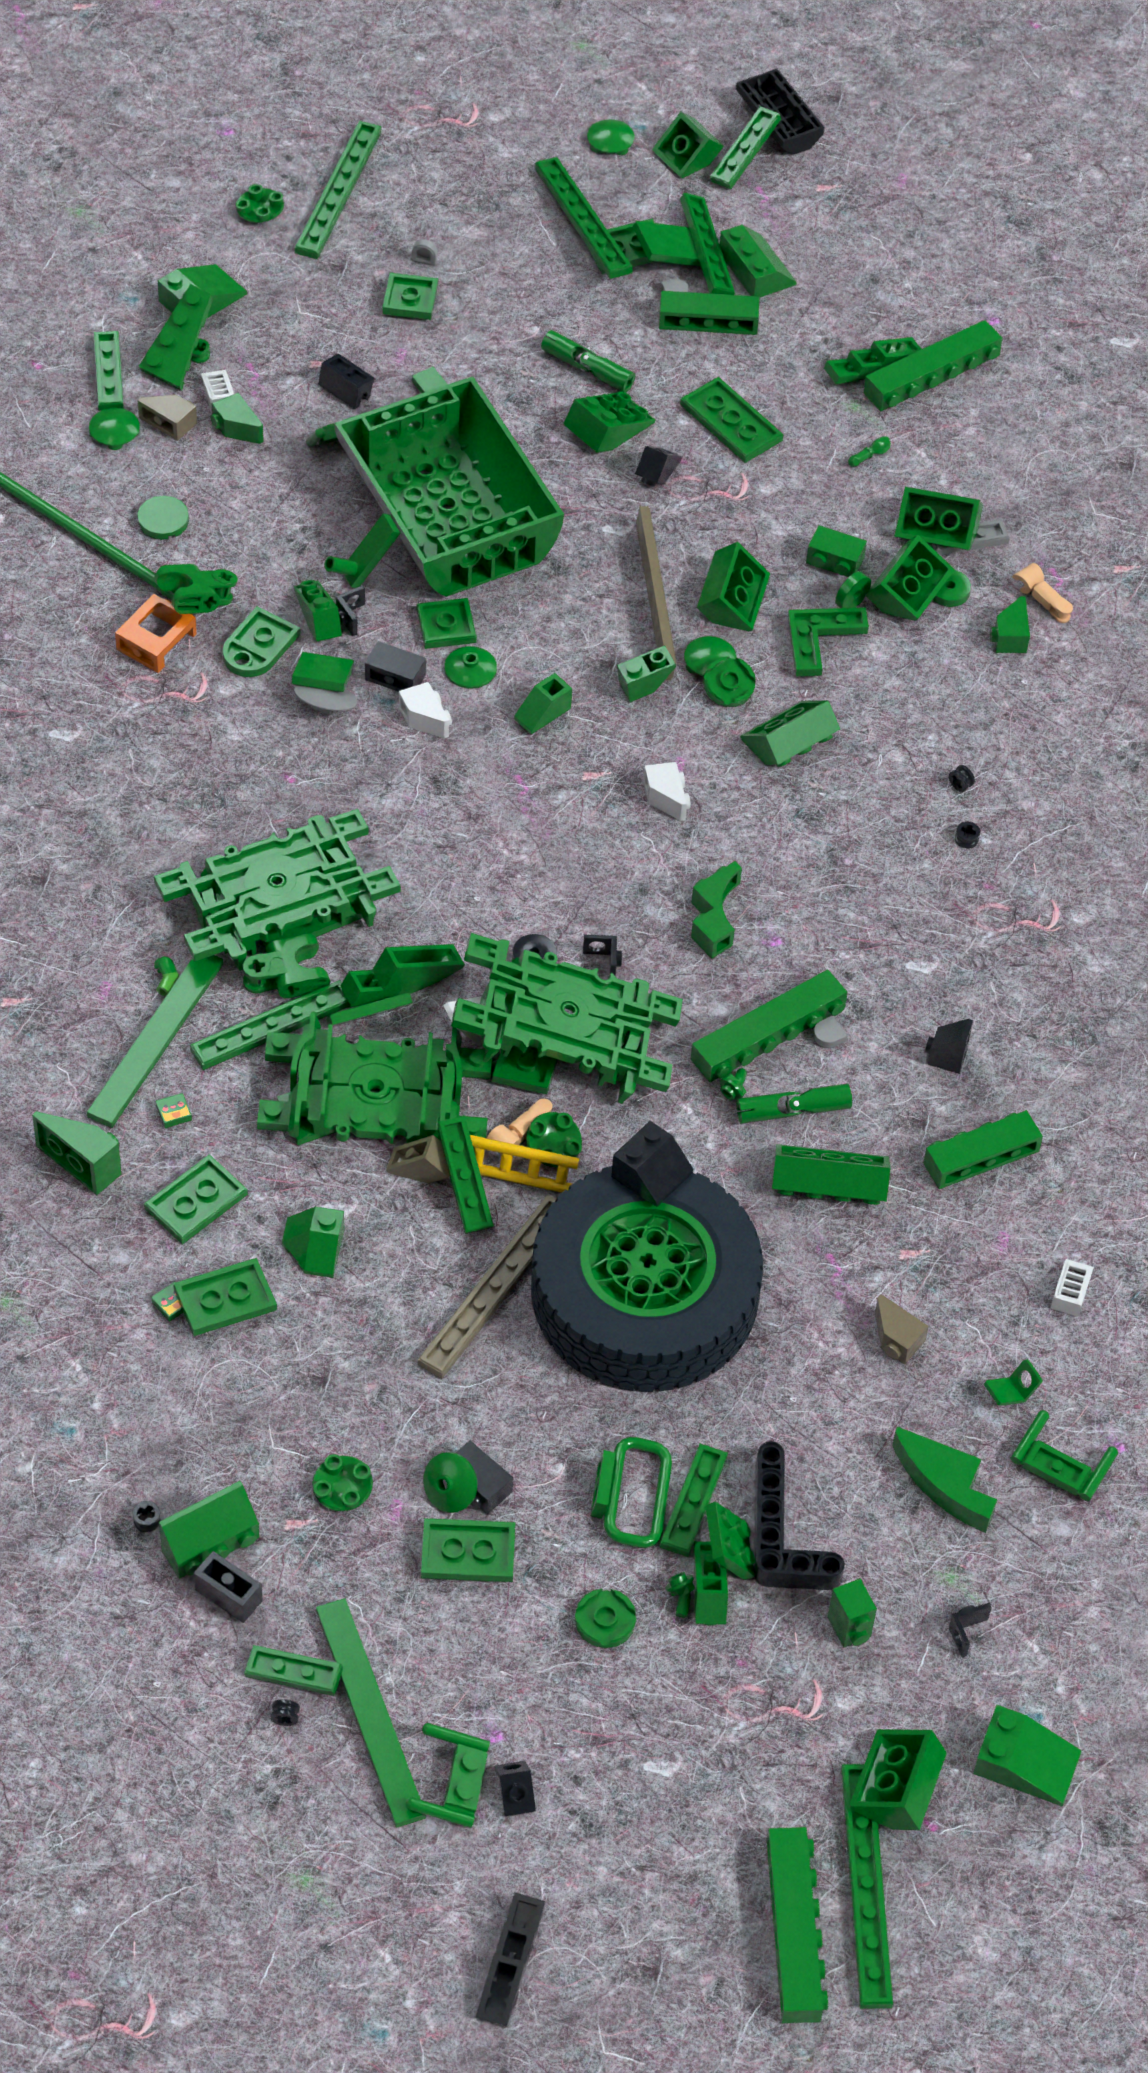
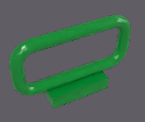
[590,1437,672,1548]

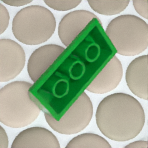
[772,1144,891,1205]

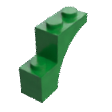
[691,861,742,959]

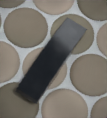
[476,1892,546,2027]

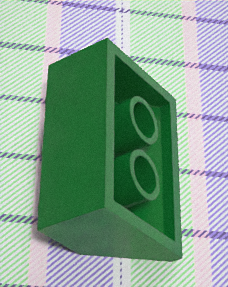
[720,224,797,298]
[894,486,983,551]
[865,535,955,621]
[696,541,770,632]
[740,700,840,767]
[159,1481,260,1579]
[849,1729,947,1830]

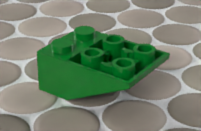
[563,392,656,453]

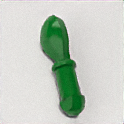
[848,436,891,467]

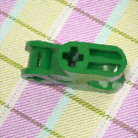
[154,564,238,614]
[243,934,330,998]

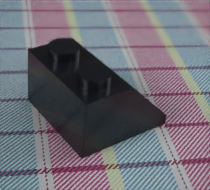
[611,1121,694,1207]

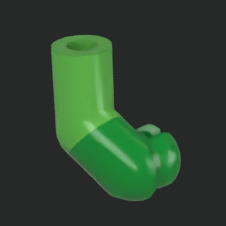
[154,956,179,996]

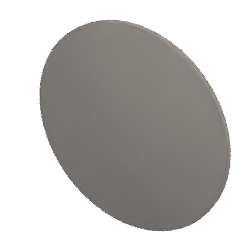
[294,685,357,716]

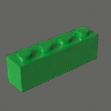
[659,291,760,335]
[923,1110,1043,1189]

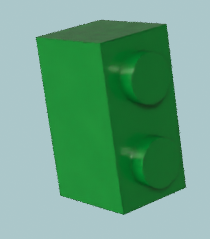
[806,525,867,577]
[827,1578,877,1648]

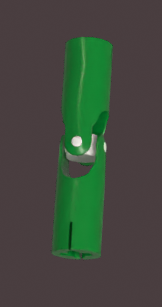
[541,330,636,393]
[736,1083,852,1124]

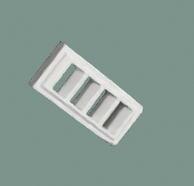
[201,370,234,413]
[1050,1259,1094,1317]

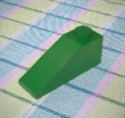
[694,1541,728,1626]

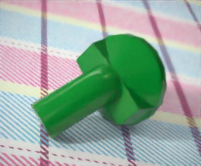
[720,1068,747,1100]
[665,1572,695,1618]

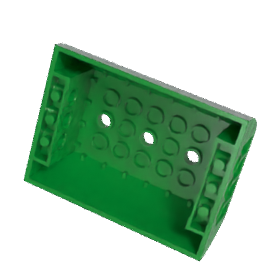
[334,376,564,597]

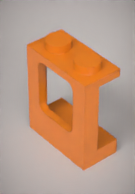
[115,594,197,673]

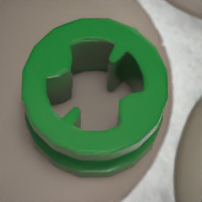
[191,338,210,363]

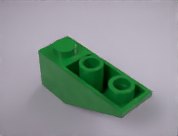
[293,580,342,642]

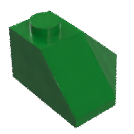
[282,1206,345,1278]

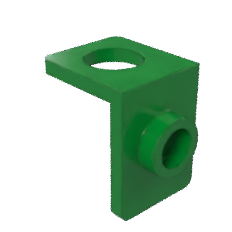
[984,1359,1043,1406]

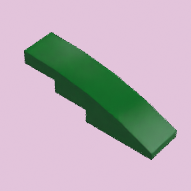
[824,337,921,384]

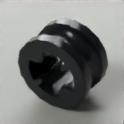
[948,765,975,792]
[955,821,980,849]
[132,1501,160,1532]
[270,1699,300,1726]

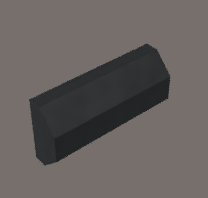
[736,69,825,155]

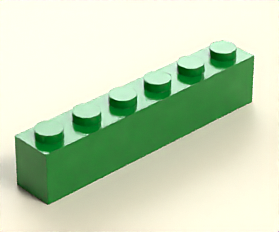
[863,320,1003,412]
[690,969,848,1083]
[766,1827,828,2024]

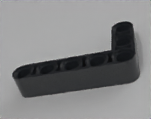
[754,1441,845,1590]

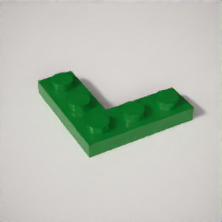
[788,607,869,676]

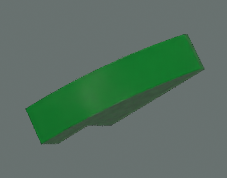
[340,944,465,1007]
[892,1426,998,1533]

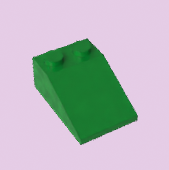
[157,264,247,318]
[32,1111,122,1195]
[973,1704,1082,1807]

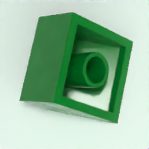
[652,111,724,178]

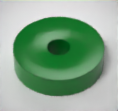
[933,570,971,607]
[835,571,871,608]

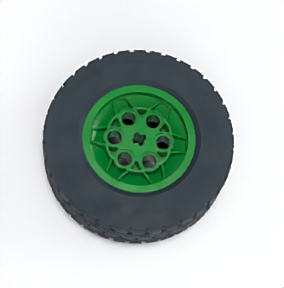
[531,1166,763,1392]

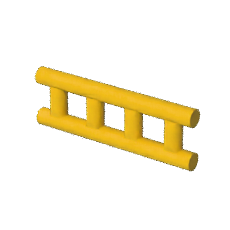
[470,1135,580,1193]

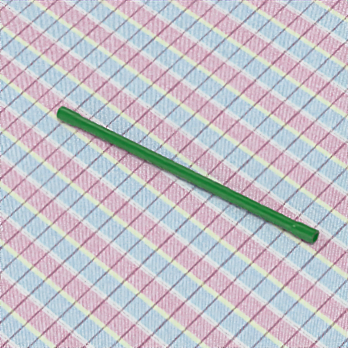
[0,472,175,601]

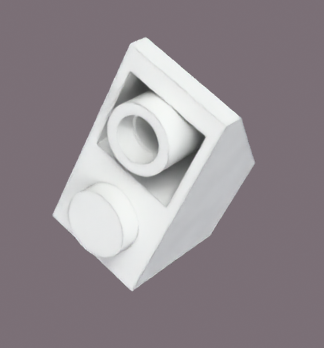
[399,682,452,738]
[643,762,691,821]

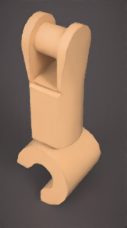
[1012,563,1073,623]
[487,1099,553,1155]

